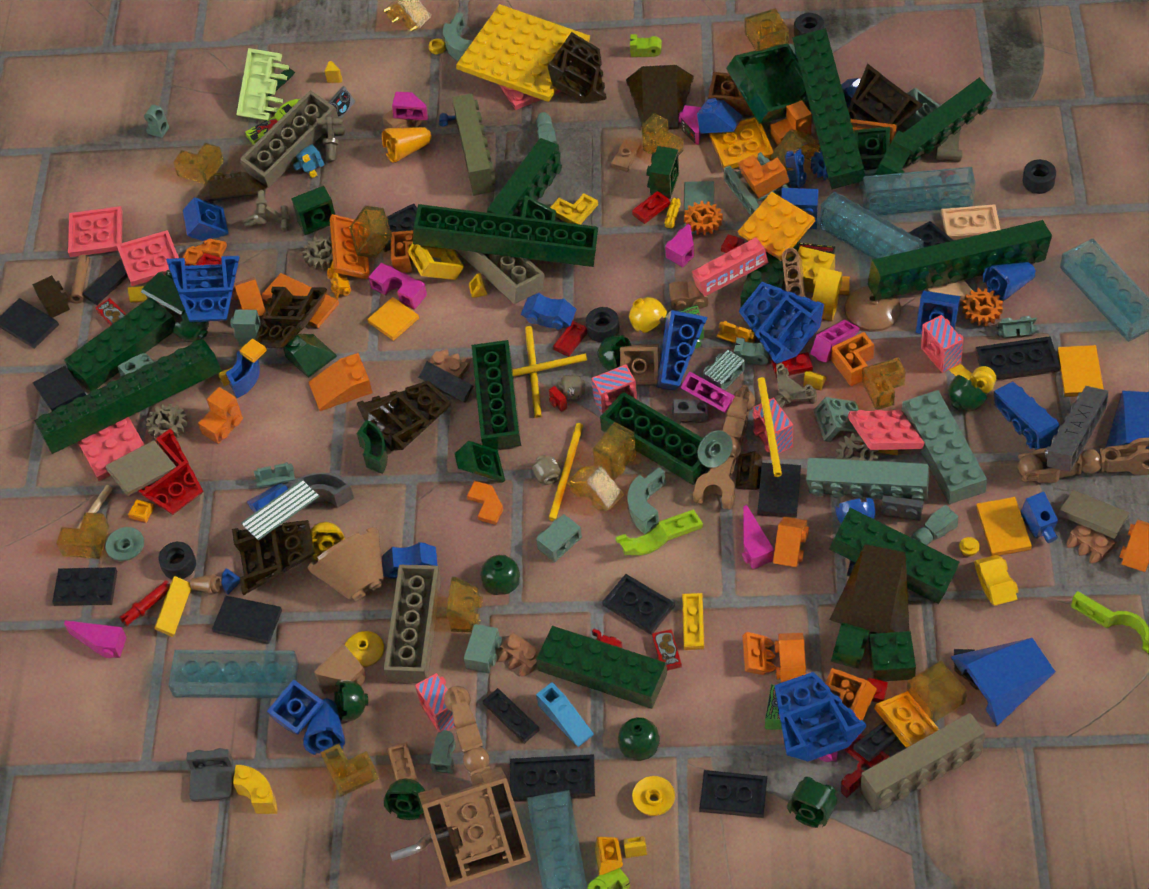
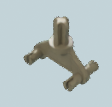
[316,116,345,161]
[243,190,290,232]
[775,363,817,408]

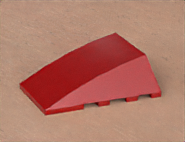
[137,428,203,515]

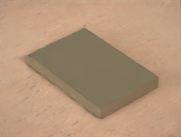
[106,440,176,496]
[1059,490,1129,538]

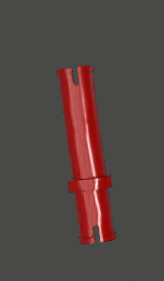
[119,580,170,627]

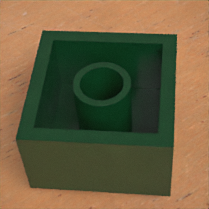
[646,146,679,199]
[291,186,335,235]
[868,631,916,682]

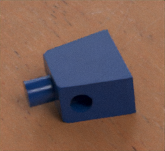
[1020,491,1058,543]

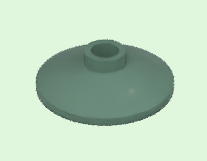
[698,430,733,468]
[105,527,144,561]

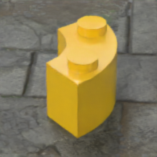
[811,267,843,322]
[974,555,1018,606]
[233,765,277,814]

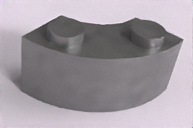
[298,472,354,508]

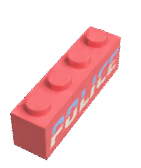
[692,238,768,297]

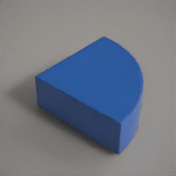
[221,568,240,595]

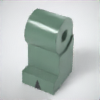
[144,105,169,138]
[734,337,770,365]
[118,353,154,378]
[430,730,456,774]

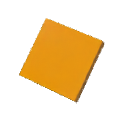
[367,297,419,341]

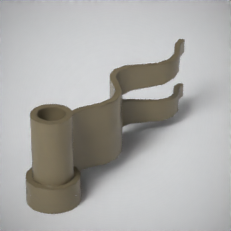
[936,131,962,161]

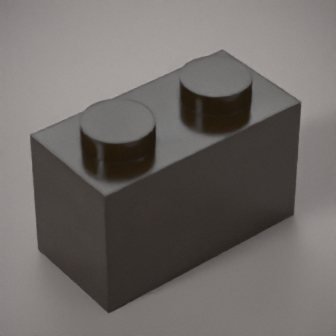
[32,275,70,318]

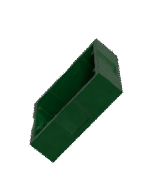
[726,43,811,124]

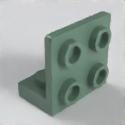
[813,397,859,442]

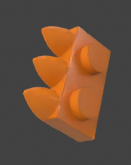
[742,632,776,675]

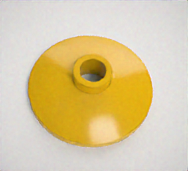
[345,631,384,667]
[632,776,675,816]

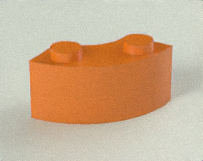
[1119,519,1149,572]
[775,633,806,683]

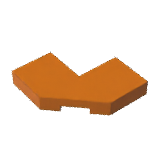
[182,239,227,266]
[467,481,503,525]

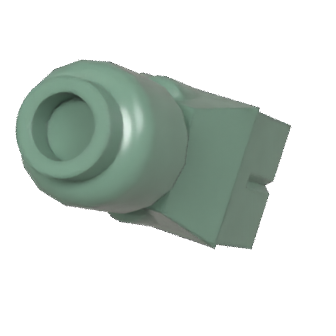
[536,112,557,144]
[911,504,959,545]

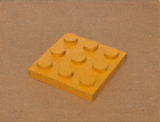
[709,117,774,170]
[738,192,815,261]

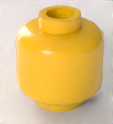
[970,366,996,394]

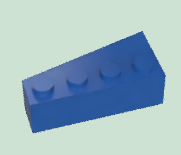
[656,310,708,391]
[994,382,1060,450]

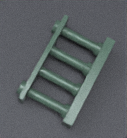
[724,152,788,216]

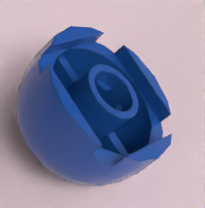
[835,498,875,524]

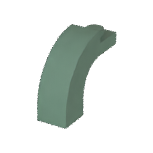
[443,13,473,61]
[627,468,666,534]

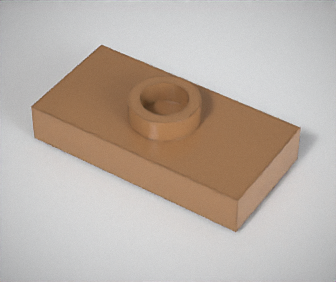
[611,139,641,172]
[387,742,418,781]

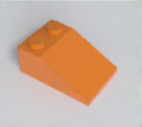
[309,353,373,411]

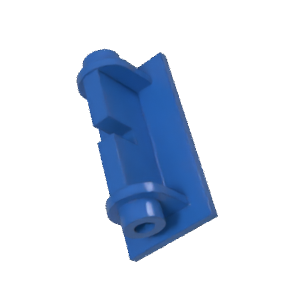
[785,149,807,188]

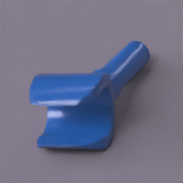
[439,113,456,127]

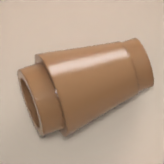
[190,574,222,594]

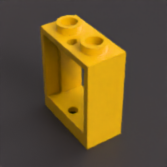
[407,243,464,280]

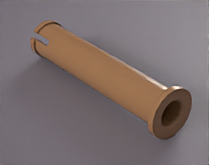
[69,255,90,304]

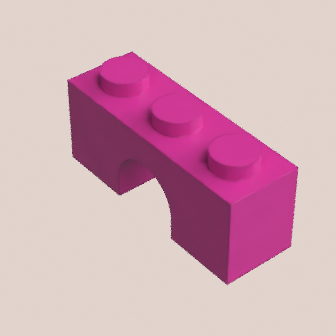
[368,263,427,310]

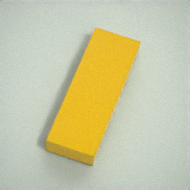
[154,576,191,637]
[682,593,704,650]

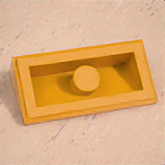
[595,837,623,875]

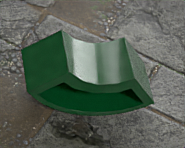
[874,131,917,185]
[356,419,388,474]

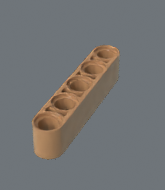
[782,248,806,297]

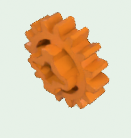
[684,201,723,235]
[962,288,1003,326]

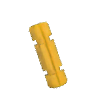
[664,198,681,229]

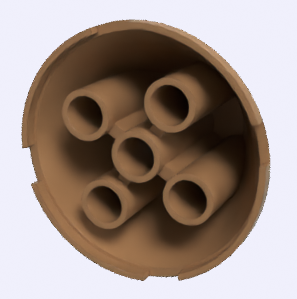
[308,527,384,601]

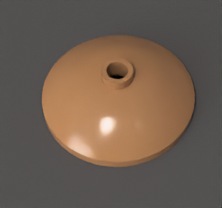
[845,286,901,332]

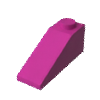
[810,320,860,363]
[681,371,735,413]
[742,505,774,569]
[64,620,127,658]

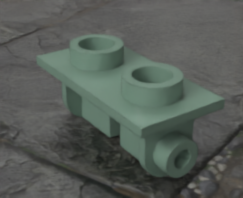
[996,316,1037,338]
[254,462,295,488]

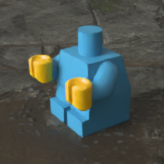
[293,144,325,178]

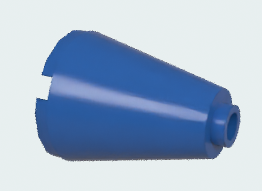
[983,262,1036,301]
[303,698,345,757]

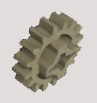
[302,235,333,270]
[146,403,188,439]
[836,433,878,461]

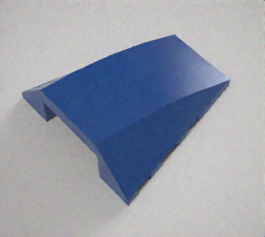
[166,256,240,322]
[739,282,824,364]
[1105,391,1149,448]
[951,638,1056,726]
[774,672,866,762]

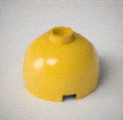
[629,297,667,333]
[311,522,345,561]

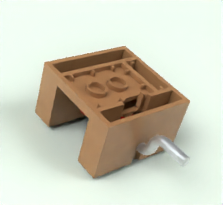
[390,767,531,888]

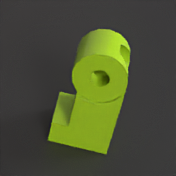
[630,34,662,57]
[588,868,630,889]

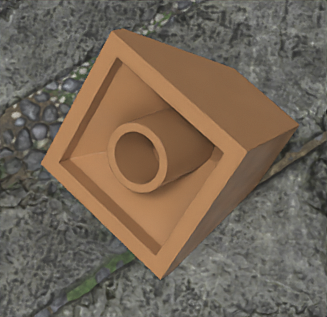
[620,344,659,385]
[314,644,366,694]

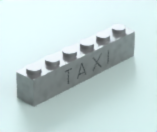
[1045,386,1108,472]

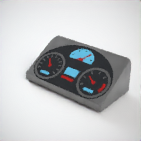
[329,86,355,118]

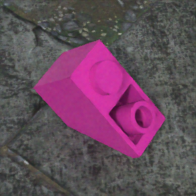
[665,224,694,267]

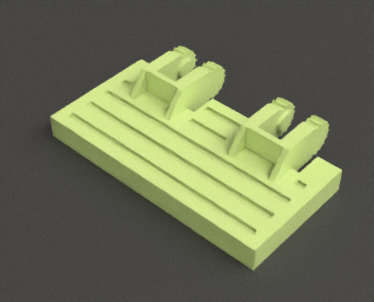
[236,48,289,120]

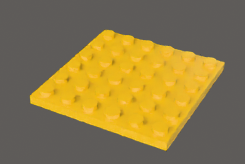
[456,4,590,102]

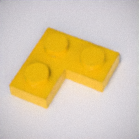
[550,193,598,225]

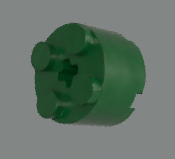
[831,622,870,669]
[787,777,837,828]

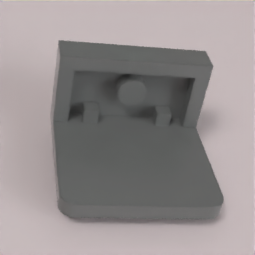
[881,495,924,521]
[186,748,233,801]

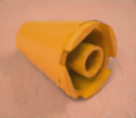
[382,127,432,163]

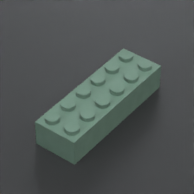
[902,390,987,504]
[806,458,929,501]

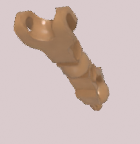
[693,385,756,510]
[1018,438,1149,483]
[444,686,491,786]

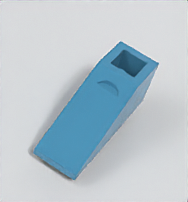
[536,682,594,747]

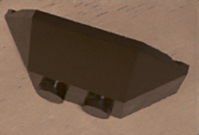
[196,170,266,202]

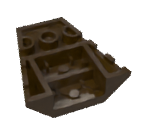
[547,32,607,103]
[848,63,924,127]
[626,65,694,131]
[255,286,327,348]
[357,381,451,451]
[232,520,315,596]
[829,544,910,633]

